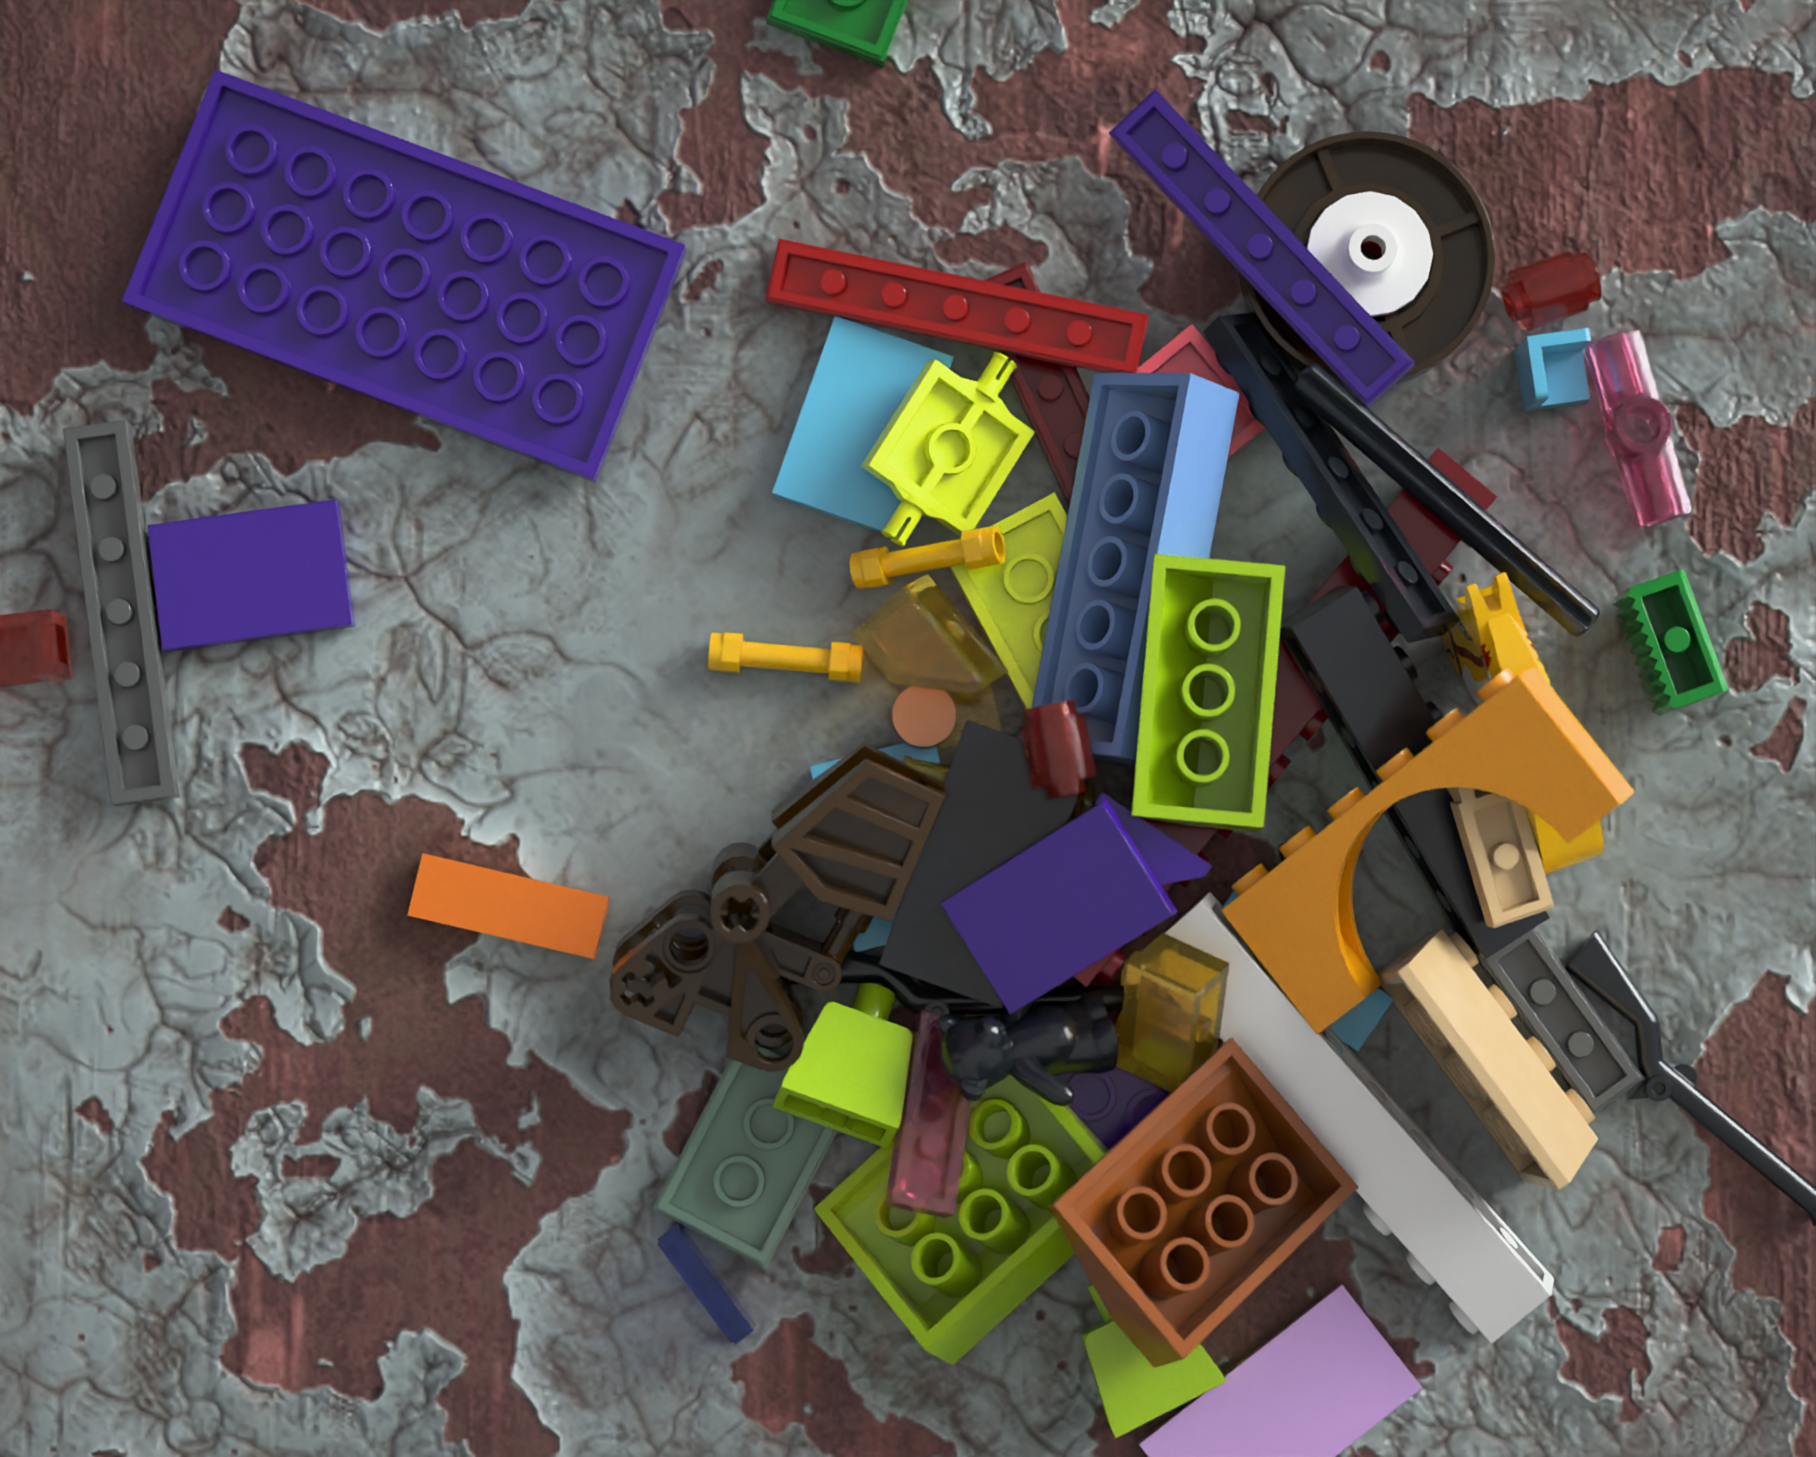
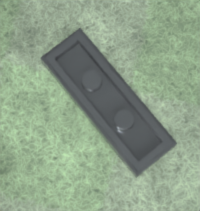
[1477,928,1644,1115]

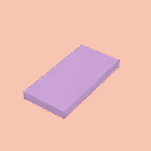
[1138,1283,1422,1457]

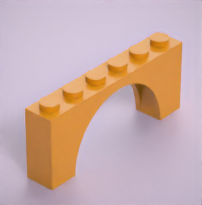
[1221,666,1634,1035]

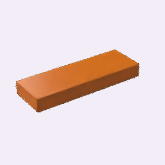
[407,853,611,960]

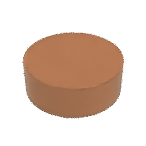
[892,683,956,749]

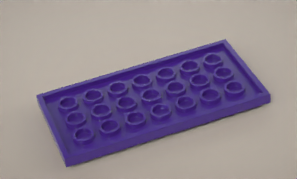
[121,69,686,483]

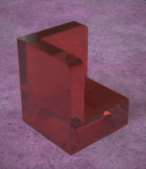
[0,609,72,687]

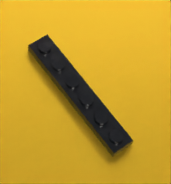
[1203,313,1461,643]

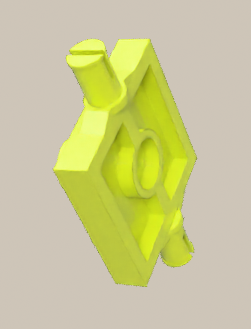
[861,352,1035,546]

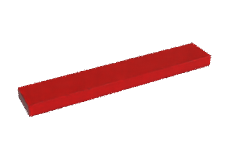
[765,239,1149,373]

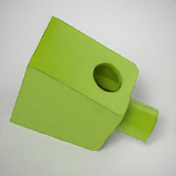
[772,983,913,1148]
[1080,1283,1226,1438]

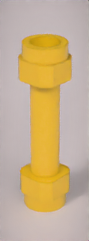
[849,525,1006,590]
[708,632,864,683]

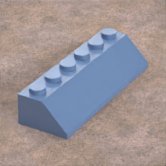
[1026,373,1240,767]

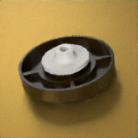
[1239,131,1495,387]

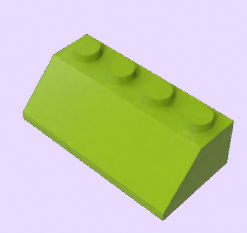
[1131,554,1285,832]

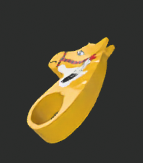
[1441,572,1604,875]

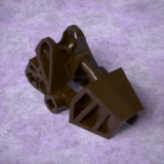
[609,743,949,1072]

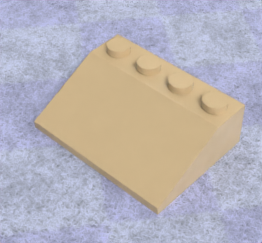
[1376,928,1598,1190]

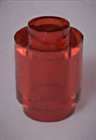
[1501,251,1602,330]
[1021,700,1097,800]

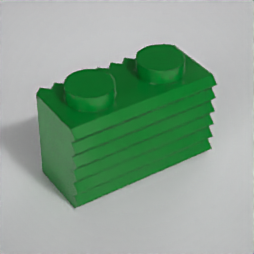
[1612,569,1729,716]

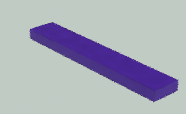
[1109,89,1415,408]

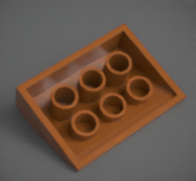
[1049,1038,1359,1368]

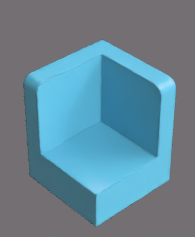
[1514,328,1591,412]

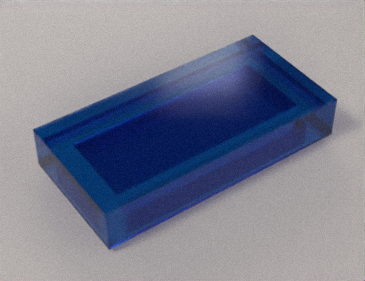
[657,1223,757,1344]

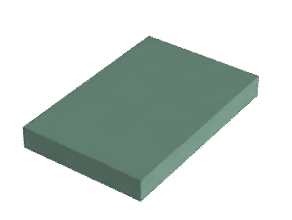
[652,1043,838,1268]

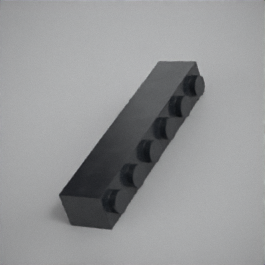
[1280,585,1550,959]

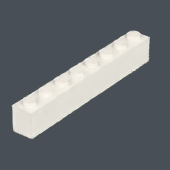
[1144,892,1554,1344]

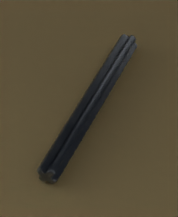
[1291,363,1600,637]

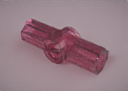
[1584,330,1692,529]

